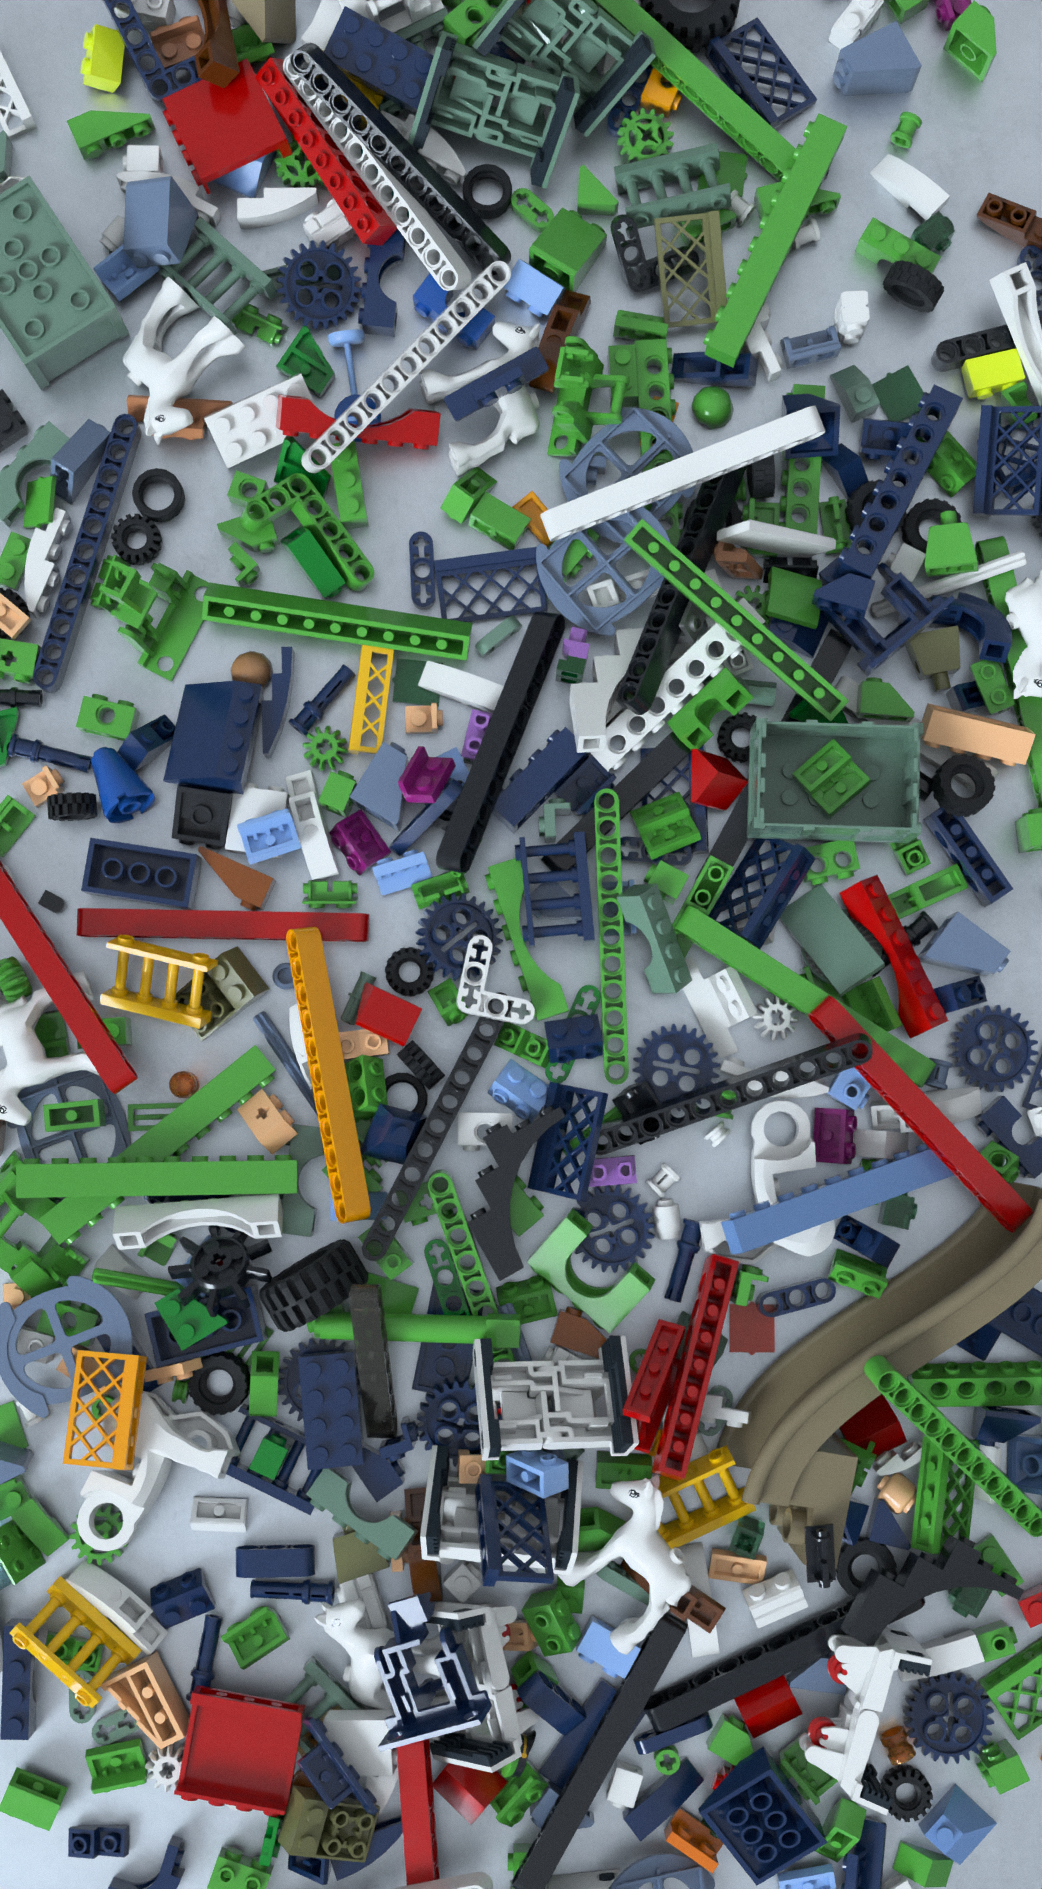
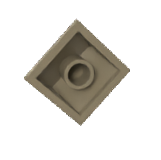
[232,0,296,44]

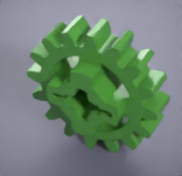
[617,108,674,163]
[275,135,325,188]
[69,1504,129,1566]

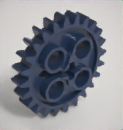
[275,240,361,329]
[415,893,503,981]
[949,1005,1039,1092]
[632,1024,720,1111]
[573,1184,656,1273]
[278,1337,366,1421]
[417,1377,502,1467]
[903,1671,994,1764]

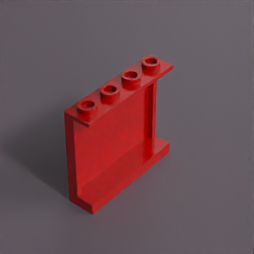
[162,59,293,195]
[174,1685,306,1817]

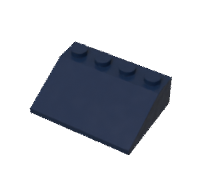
[163,681,264,794]
[698,1747,827,1886]

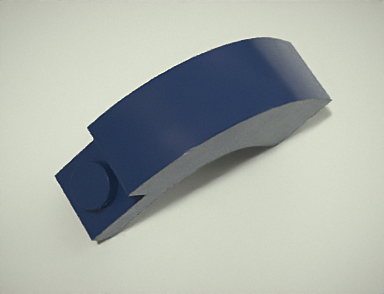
[930,592,1012,663]
[108,1835,185,1889]

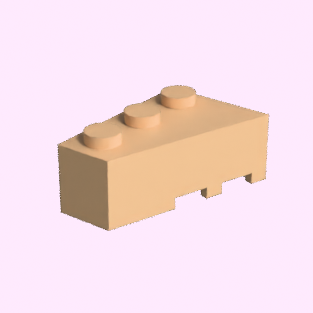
[100,1651,190,1749]

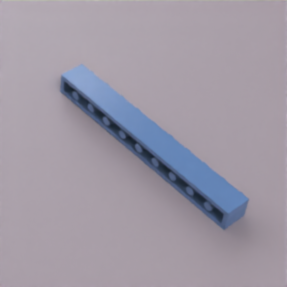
[721,1136,967,1254]

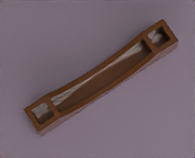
[195,0,240,88]

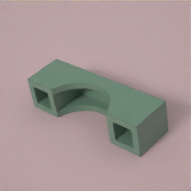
[0,421,70,527]
[617,884,692,993]
[279,1124,324,1237]
[306,1468,418,1561]

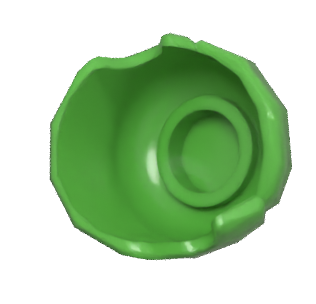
[692,386,734,429]

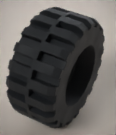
[640,0,740,53]
[259,1239,368,1332]

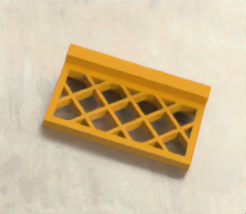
[63,1350,147,1470]

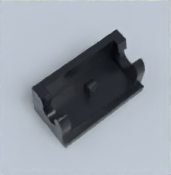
[612,1080,660,1145]

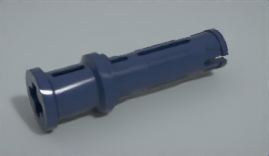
[288,664,356,737]
[8,733,92,773]
[664,1218,701,1303]
[250,1579,335,1606]
[186,1614,223,1701]

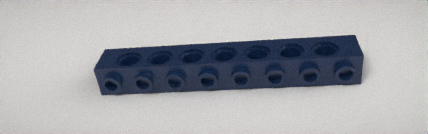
[838,384,963,579]

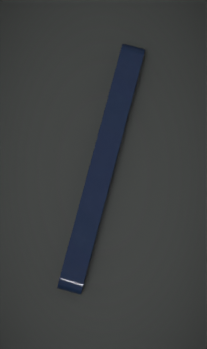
[33,414,142,693]

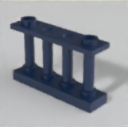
[515,831,595,948]
[226,1403,323,1515]

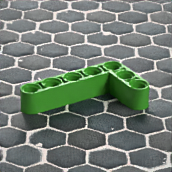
[240,473,374,592]

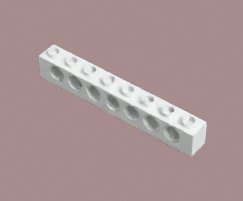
[590,598,765,771]

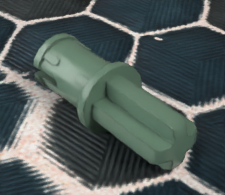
[341,971,376,1025]

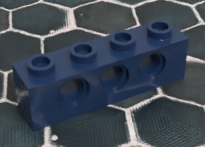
[923,807,1013,907]

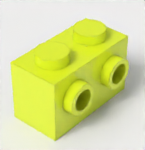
[80,24,125,93]
[961,348,1025,400]

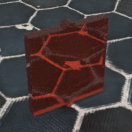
[729,1301,775,1355]

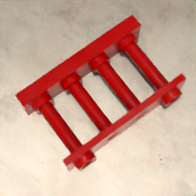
[623,1319,685,1454]

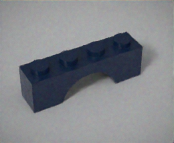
[358,229,406,337]
[0,1618,39,1740]

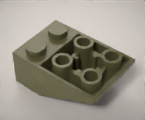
[175,946,269,1041]
[278,1785,380,1863]

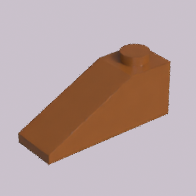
[198,846,276,911]
[550,1306,630,1365]

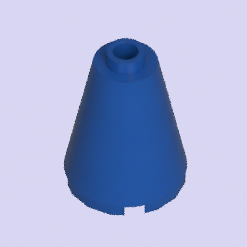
[91,747,155,823]

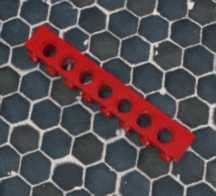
[255,57,398,246]
[651,1254,739,1481]

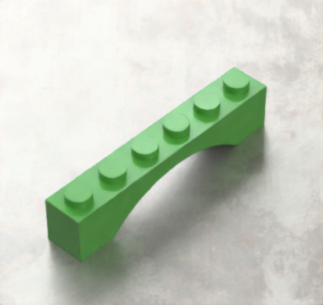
[485,858,569,1022]

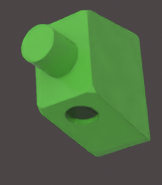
[925,511,978,577]

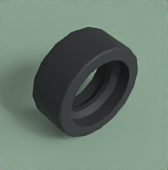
[462,164,512,220]
[132,468,185,523]
[385,1073,428,1114]

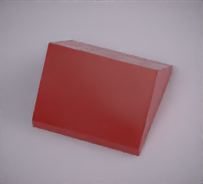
[691,749,748,811]
[356,982,422,1046]
[839,1394,907,1458]
[734,1675,803,1738]
[433,1763,509,1825]

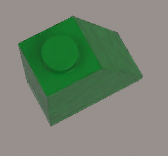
[280,525,346,598]

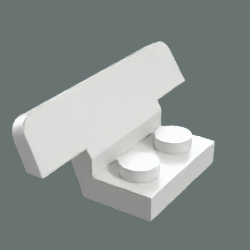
[683,956,758,1058]

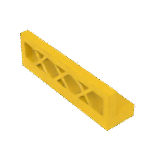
[348,645,394,755]

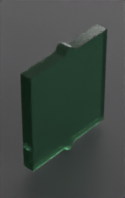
[872,365,924,422]
[392,658,443,707]

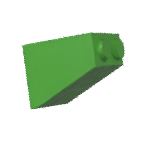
[529,207,607,292]

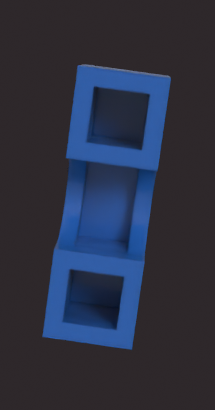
[413,273,495,350]

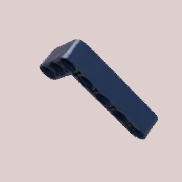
[102,0,203,102]

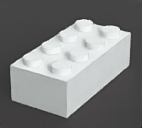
[203,373,316,468]

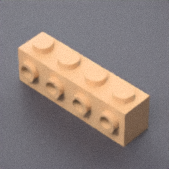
[921,703,1036,766]

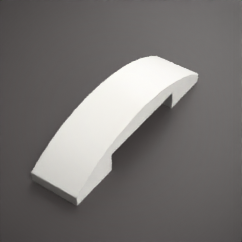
[586,569,659,607]
[678,1542,720,1658]

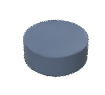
[272,963,294,990]

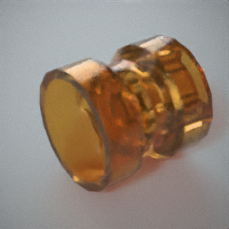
[169,1071,200,1098]
[879,1726,916,1765]

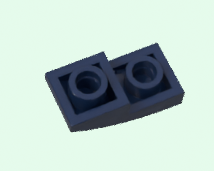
[68,1825,129,1859]

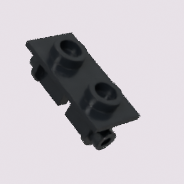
[763,556,819,583]
[804,1524,836,1588]

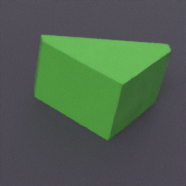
[577,164,619,216]
[892,1840,954,1888]

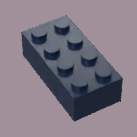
[324,6,434,114]
[492,727,588,834]
[81,838,202,910]
[144,1285,268,1368]
[298,1349,365,1470]

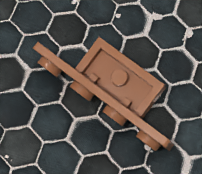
[127,395,233,440]

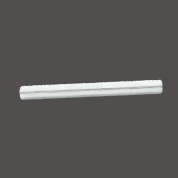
[871,550,1027,618]

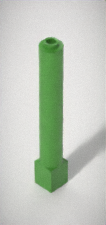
[315,1311,521,1348]

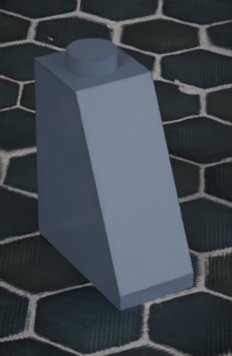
[50,419,110,504]

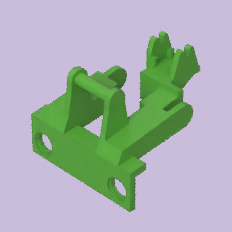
[547,336,630,457]
[99,560,209,682]
[0,1150,90,1286]

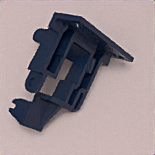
[819,557,955,677]
[374,1592,492,1752]

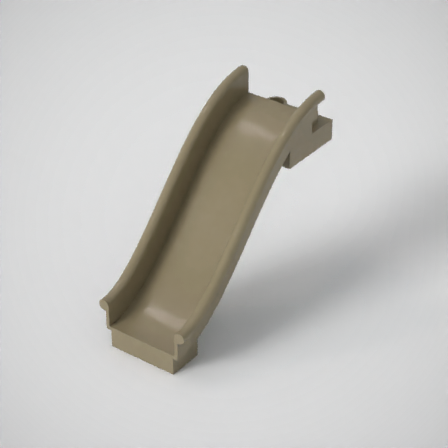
[716,1182,1042,1569]

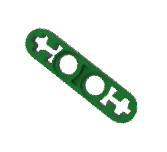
[545,985,601,1083]
[424,1239,471,1316]

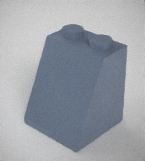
[833,20,922,96]
[123,176,198,268]
[350,742,409,832]
[918,911,1011,976]

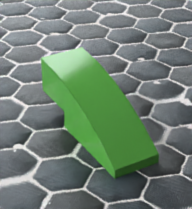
[888,864,969,920]

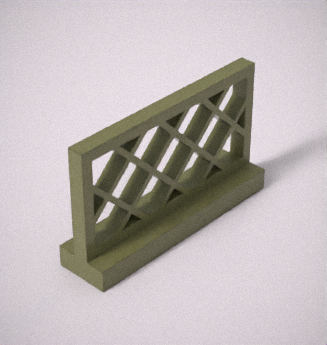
[654,210,727,328]

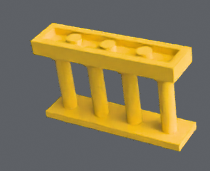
[100,935,218,1029]
[657,1445,756,1549]
[9,1576,142,1708]

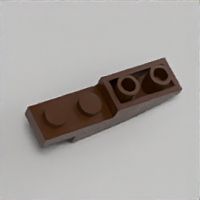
[977,193,1042,251]
[529,290,591,393]
[404,1487,443,1602]
[620,1559,726,1634]

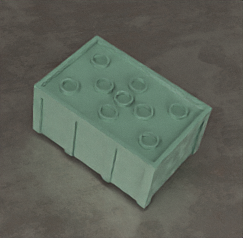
[0,175,129,390]
[747,718,923,843]

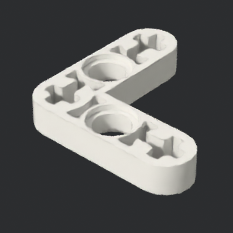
[457,935,535,1025]

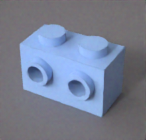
[503,259,566,317]
[824,1067,871,1111]
[506,1450,569,1499]
[576,1615,641,1679]

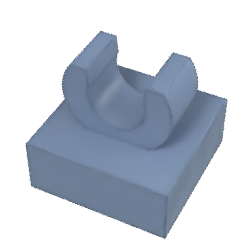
[586,455,607,485]

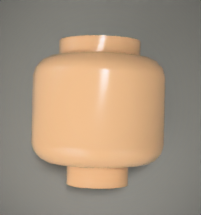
[877,1472,917,1514]

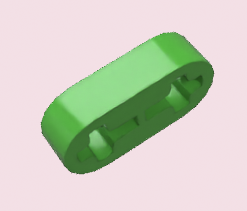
[511,188,554,233]

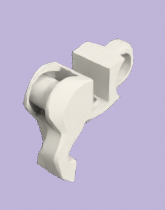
[699,1100,836,1264]
[77,1391,241,1551]

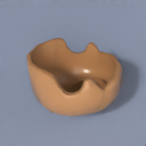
[231,651,273,689]

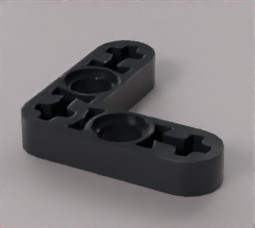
[610,214,699,292]

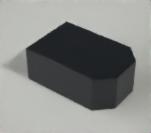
[38,890,66,914]

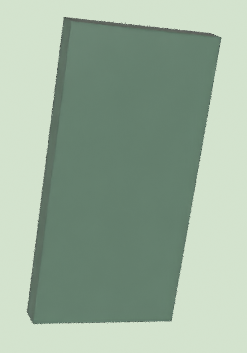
[779,883,885,997]

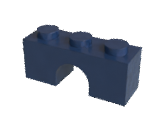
[975,1096,1042,1179]

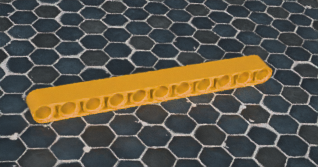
[286,927,371,1224]

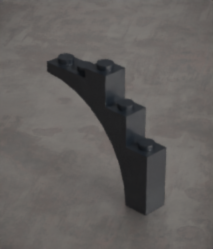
[467,1105,565,1281]
[840,1535,1024,1646]

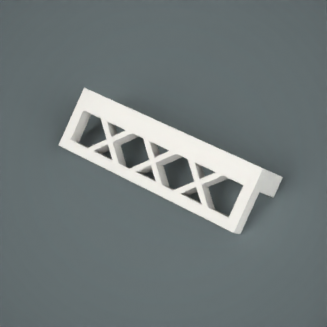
[0,50,37,140]

